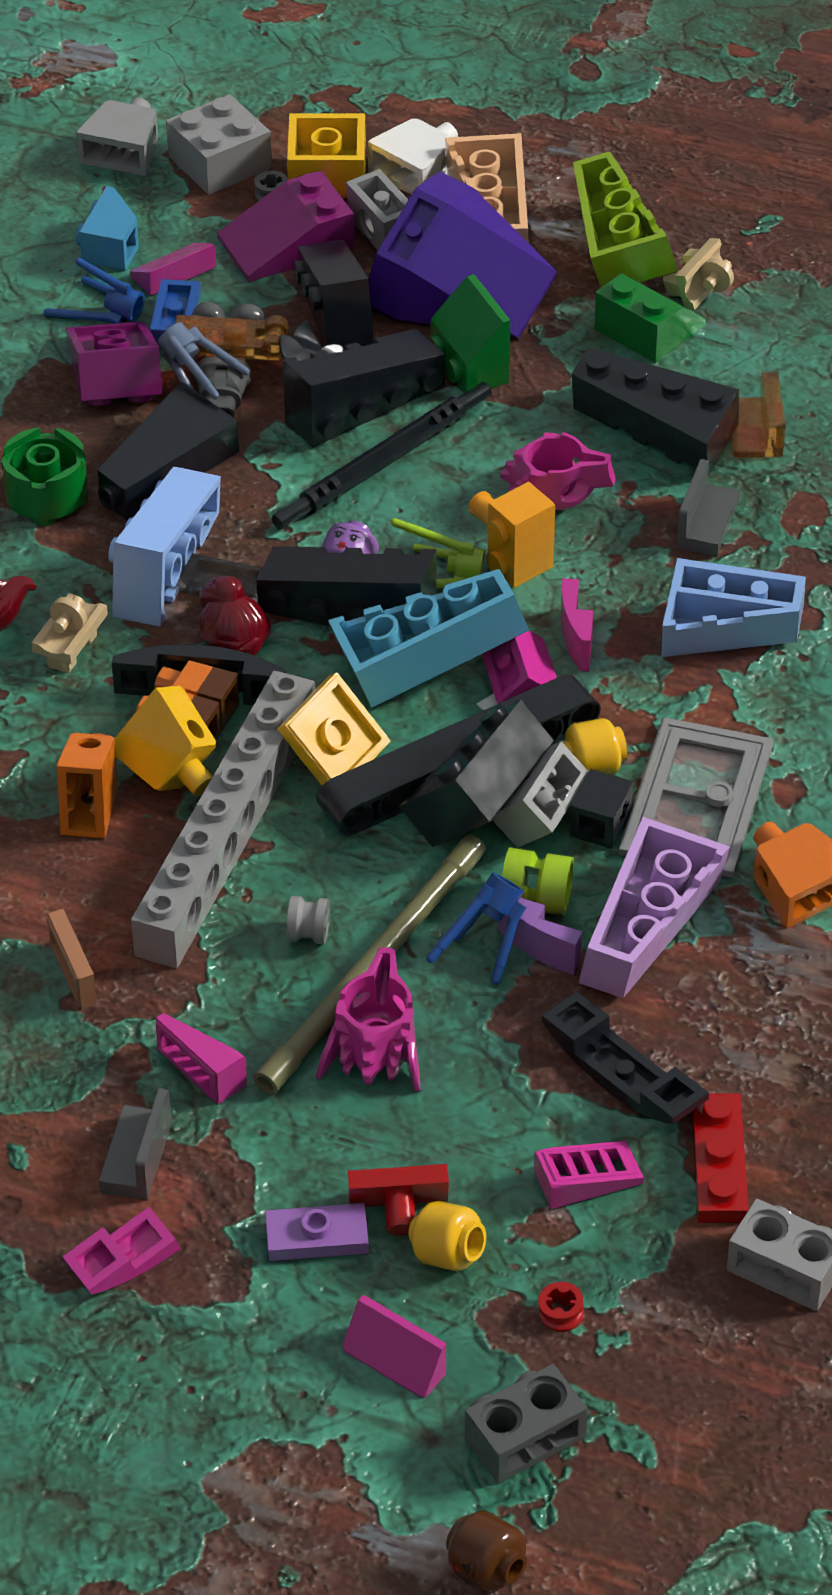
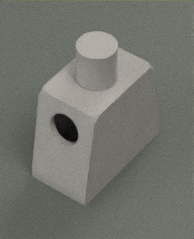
[76,97,158,176]

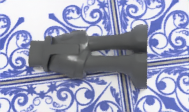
[191,302,265,417]

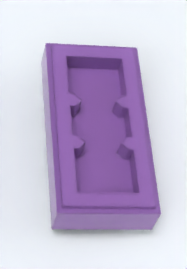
[265,1203,369,1261]

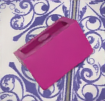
[481,630,557,704]

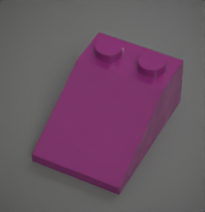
[217,171,354,282]
[65,321,162,406]

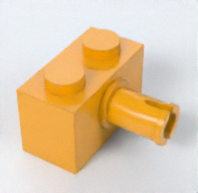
[468,482,555,588]

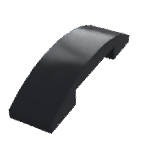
[111,644,287,705]
[542,992,709,1124]

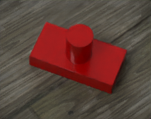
[348,1164,449,1236]

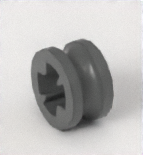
[254,170,288,202]

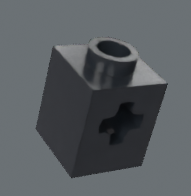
[570,769,633,849]

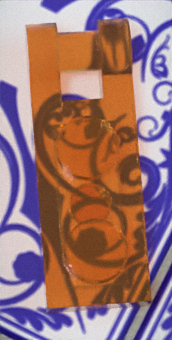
[175,315,289,360]

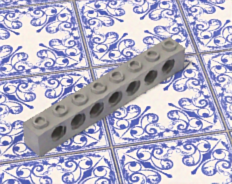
[131,670,315,969]

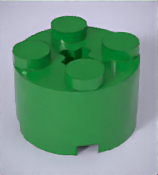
[1,428,88,526]

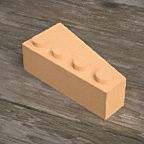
[445,133,529,243]

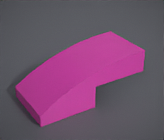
[561,578,593,672]
[63,1207,181,1295]

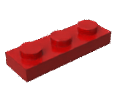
[692,1093,749,1223]

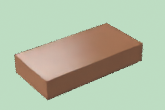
[47,909,97,1010]

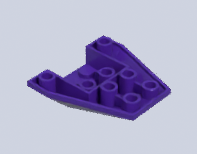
[368,171,557,340]

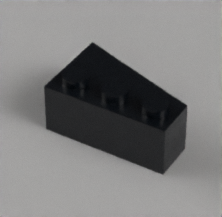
[293,239,374,350]
[399,700,554,847]

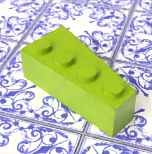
[573,151,678,288]

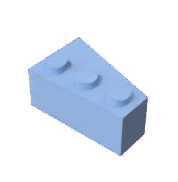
[661,558,806,657]

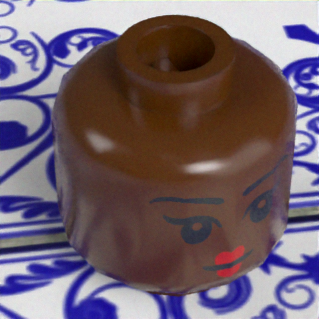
[446,1510,527,1592]

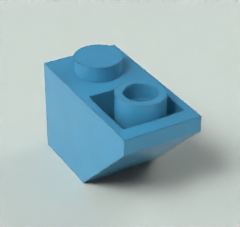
[76,186,139,271]

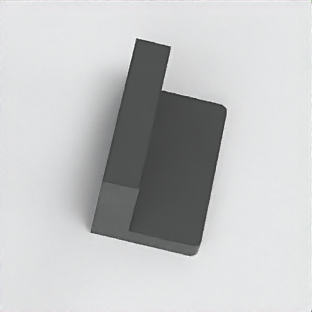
[677,459,740,557]
[99,1088,172,1201]

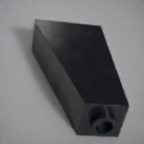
[97,382,239,521]

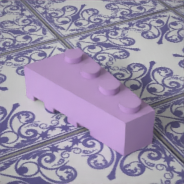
[579,817,730,998]

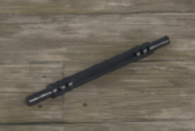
[271,382,492,530]

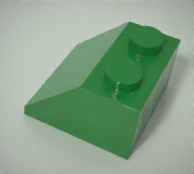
[594,273,706,363]
[427,274,510,393]

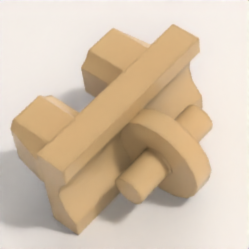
[663,238,734,310]
[31,593,108,673]

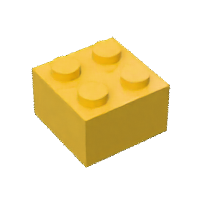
[287,113,366,198]

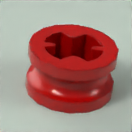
[538,1281,584,1332]

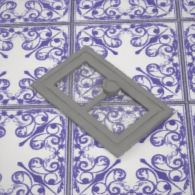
[617,717,774,878]

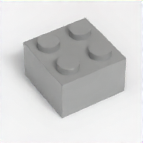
[166,94,272,195]

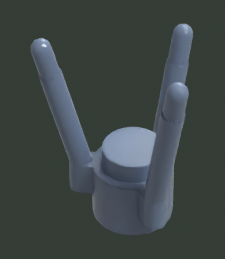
[157,322,250,399]

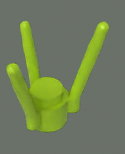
[390,518,485,589]

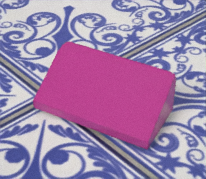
[130,243,216,296]
[343,1295,446,1398]

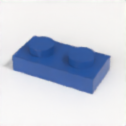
[149,279,201,342]

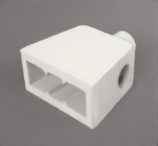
[368,119,458,195]

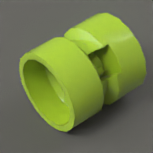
[502,848,574,916]

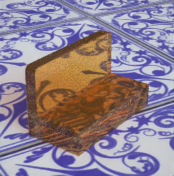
[731,372,786,458]

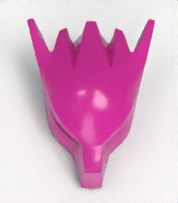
[500,432,616,510]
[316,947,421,1092]

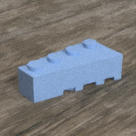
[108,466,221,627]

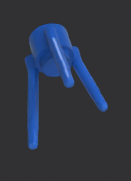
[43,258,145,324]
[426,872,527,984]

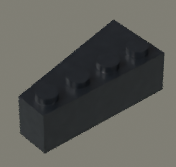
[257,546,436,627]

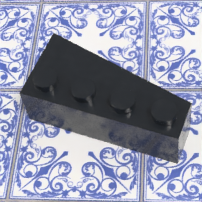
[283,329,445,448]
[572,347,739,477]

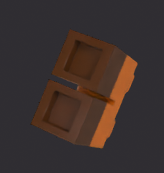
[137,661,239,740]

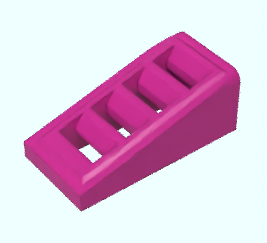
[156,1013,247,1104]
[534,1141,644,1209]

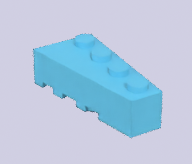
[328,569,529,708]

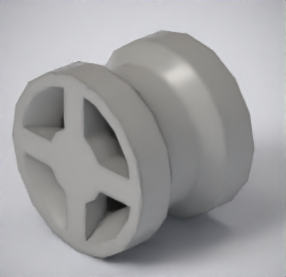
[287,896,330,944]

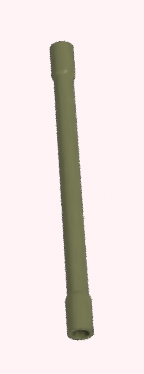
[253,834,486,1095]

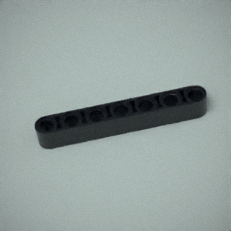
[316,674,601,835]

